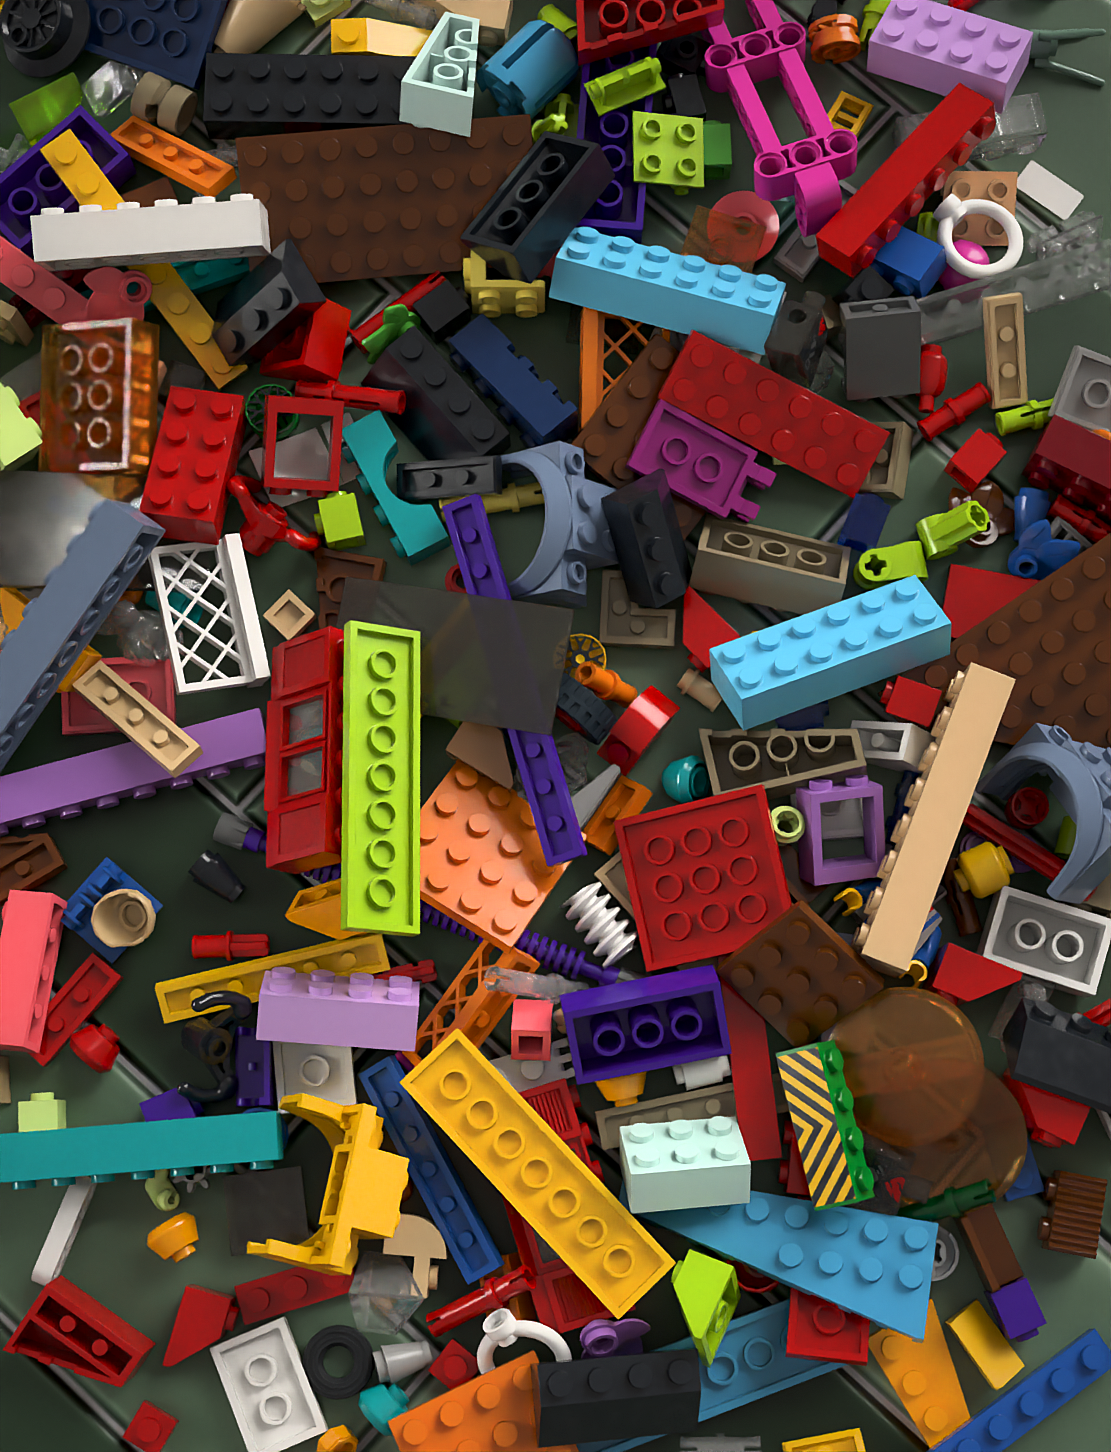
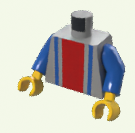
[833,878,947,990]

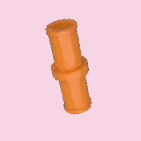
[575,661,637,708]

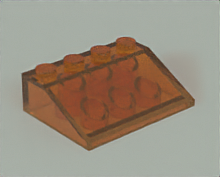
[38,317,159,476]

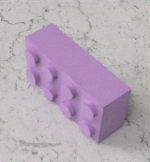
[867,0,1033,114]
[256,967,420,1052]

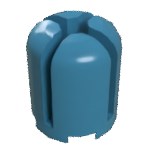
[476,19,579,119]

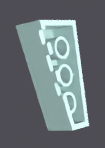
[399,12,480,137]

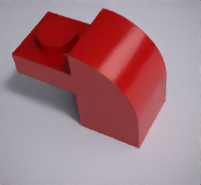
[597,685,681,777]

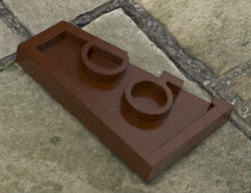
[314,547,387,630]

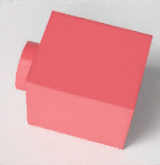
[511,999,553,1061]

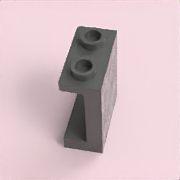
[840,296,921,402]

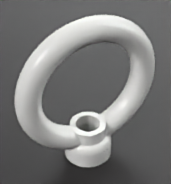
[933,194,1023,280]
[477,1308,572,1374]

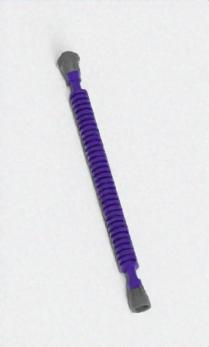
[213,812,652,987]

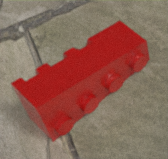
[576,0,725,66]

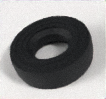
[302,1325,374,1399]

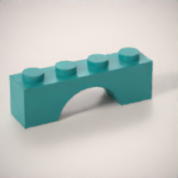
[341,410,450,566]

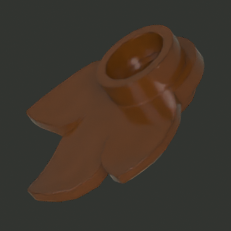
[948,481,1015,548]

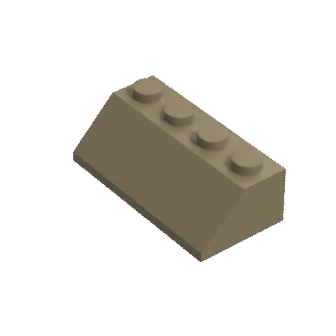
[689,514,851,615]

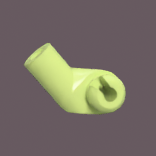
[145,1169,180,1211]

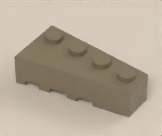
[699,729,867,800]

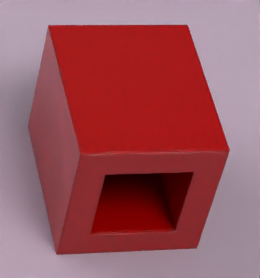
[944,428,1007,494]
[879,675,942,727]

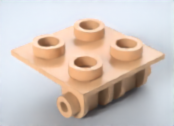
[940,171,1018,246]

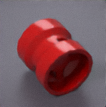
[1004,787,1049,830]

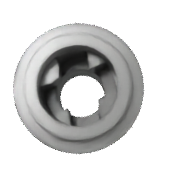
[372,1340,433,1385]

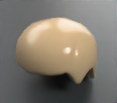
[91,889,156,948]

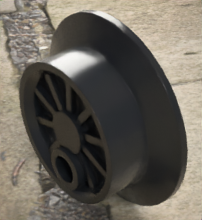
[0,0,91,78]

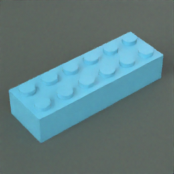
[549,227,786,355]
[709,575,952,731]

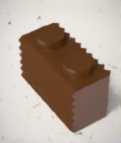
[1037,1170,1107,1259]

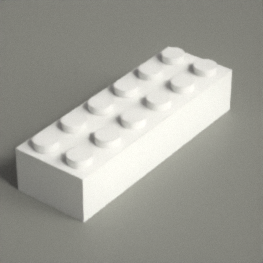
[30,194,271,271]

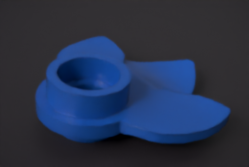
[1007,519,1081,580]

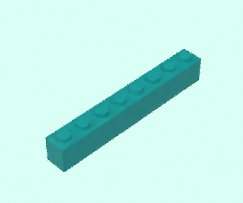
[0,1111,284,1190]

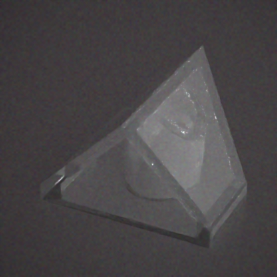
[348,1251,425,1335]

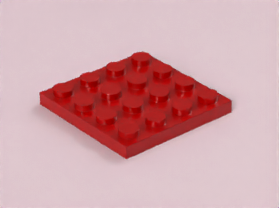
[613,784,792,972]

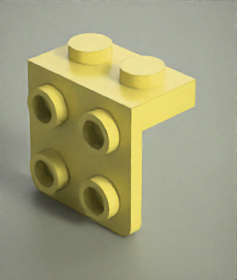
[463,250,545,318]

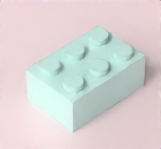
[619,1116,751,1214]

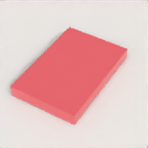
[61,654,177,736]

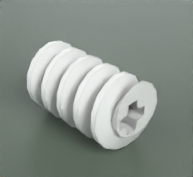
[560,882,638,969]

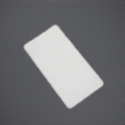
[1017,161,1084,220]

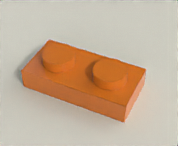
[582,775,653,856]

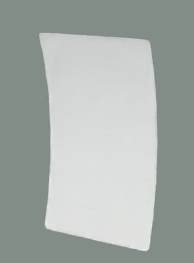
[249,412,360,507]

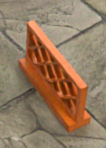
[578,307,670,433]

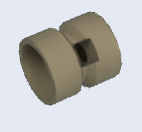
[130,72,198,136]

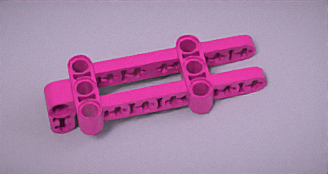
[700,0,858,238]

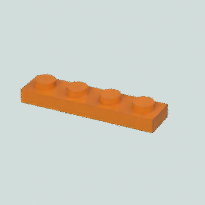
[110,115,237,197]

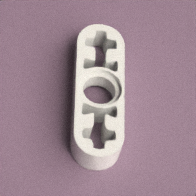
[31,1176,97,1286]

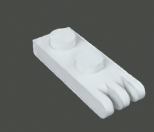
[489,1038,575,1092]

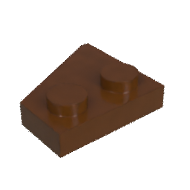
[0,833,68,907]

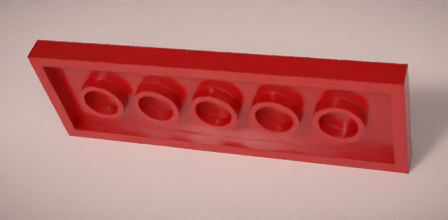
[657,329,890,499]

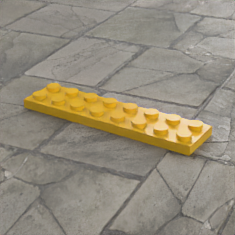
[399,1028,676,1320]

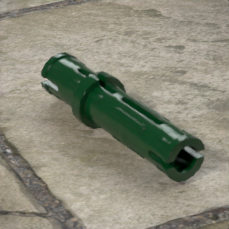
[883,1178,996,1222]

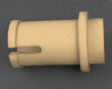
[677,668,723,712]

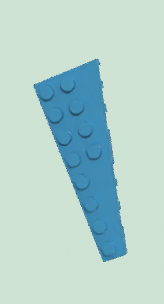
[619,1181,938,1344]

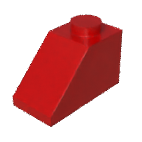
[683,586,741,673]
[162,1284,240,1367]

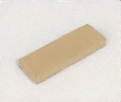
[982,292,1028,409]

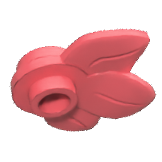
[83,266,152,335]

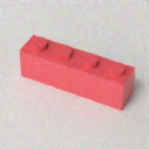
[0,890,68,1053]

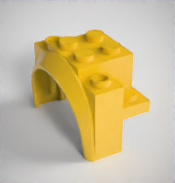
[247,1093,409,1275]

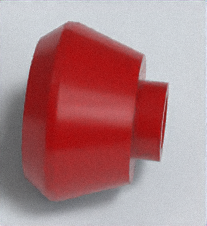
[69,1023,120,1074]

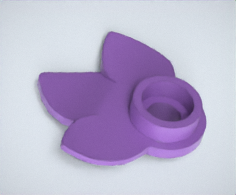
[580,1318,651,1358]

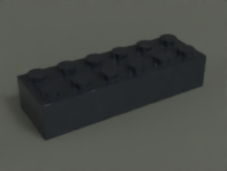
[203,53,417,140]

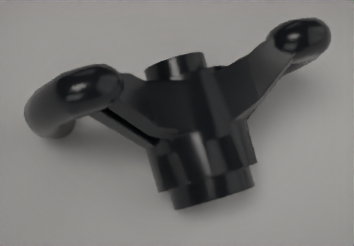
[177,990,252,1104]

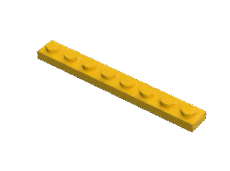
[40,128,248,391]

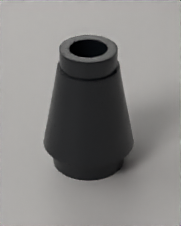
[188,849,246,904]

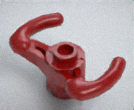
[226,475,321,557]

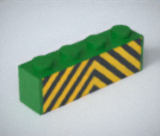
[776,1040,875,1211]

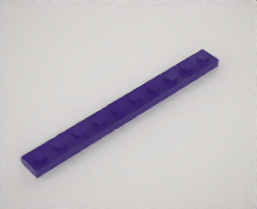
[442,493,588,867]

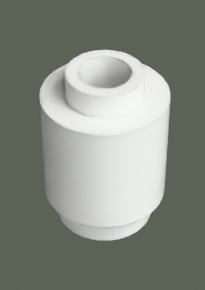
[672,1055,731,1091]

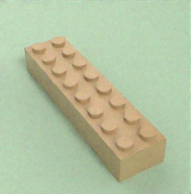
[850,662,1016,978]

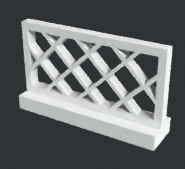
[148,533,271,695]

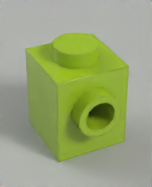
[314,491,367,551]

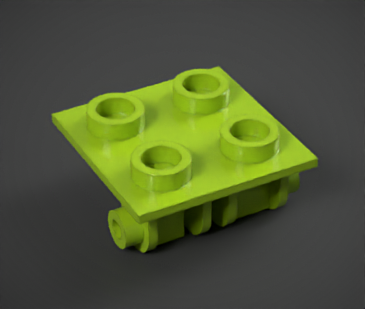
[632,111,704,195]

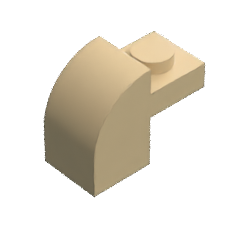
[383,1213,448,1298]

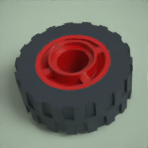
[538,668,618,745]

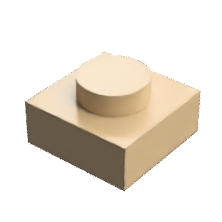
[263,589,317,641]

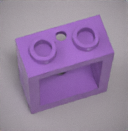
[796,774,885,886]

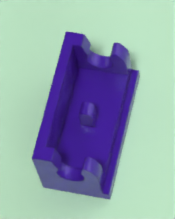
[235,1027,275,1107]

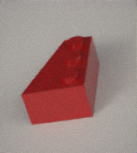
[2,1275,156,1388]

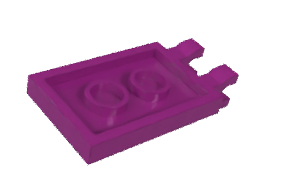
[625,399,777,523]

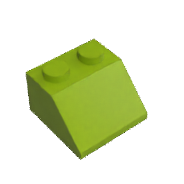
[671,1249,741,1368]

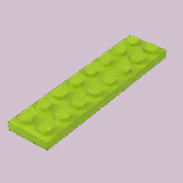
[341,620,420,937]

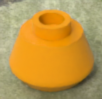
[595,1071,647,1107]
[147,1212,199,1263]

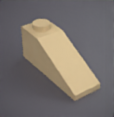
[412,0,513,47]

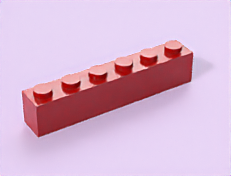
[815,83,996,278]

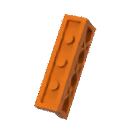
[402,939,540,1067]

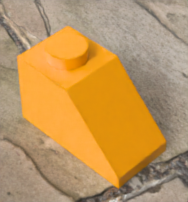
[285,878,367,940]

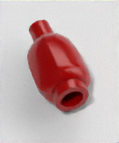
[915,344,948,413]

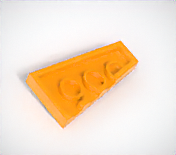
[868,1298,970,1449]

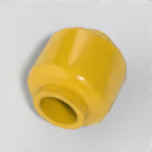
[953,842,1014,899]

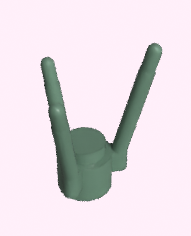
[1029,28,1106,86]

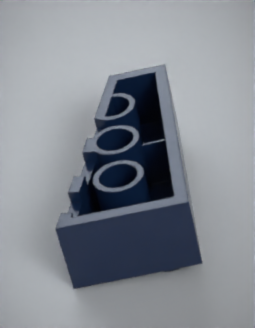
[448,313,578,449]

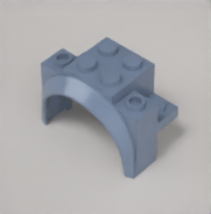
[500,441,619,610]
[975,723,1111,904]

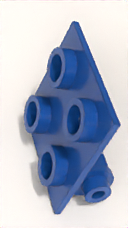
[60,857,164,964]

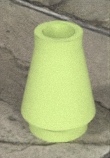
[771,806,805,846]

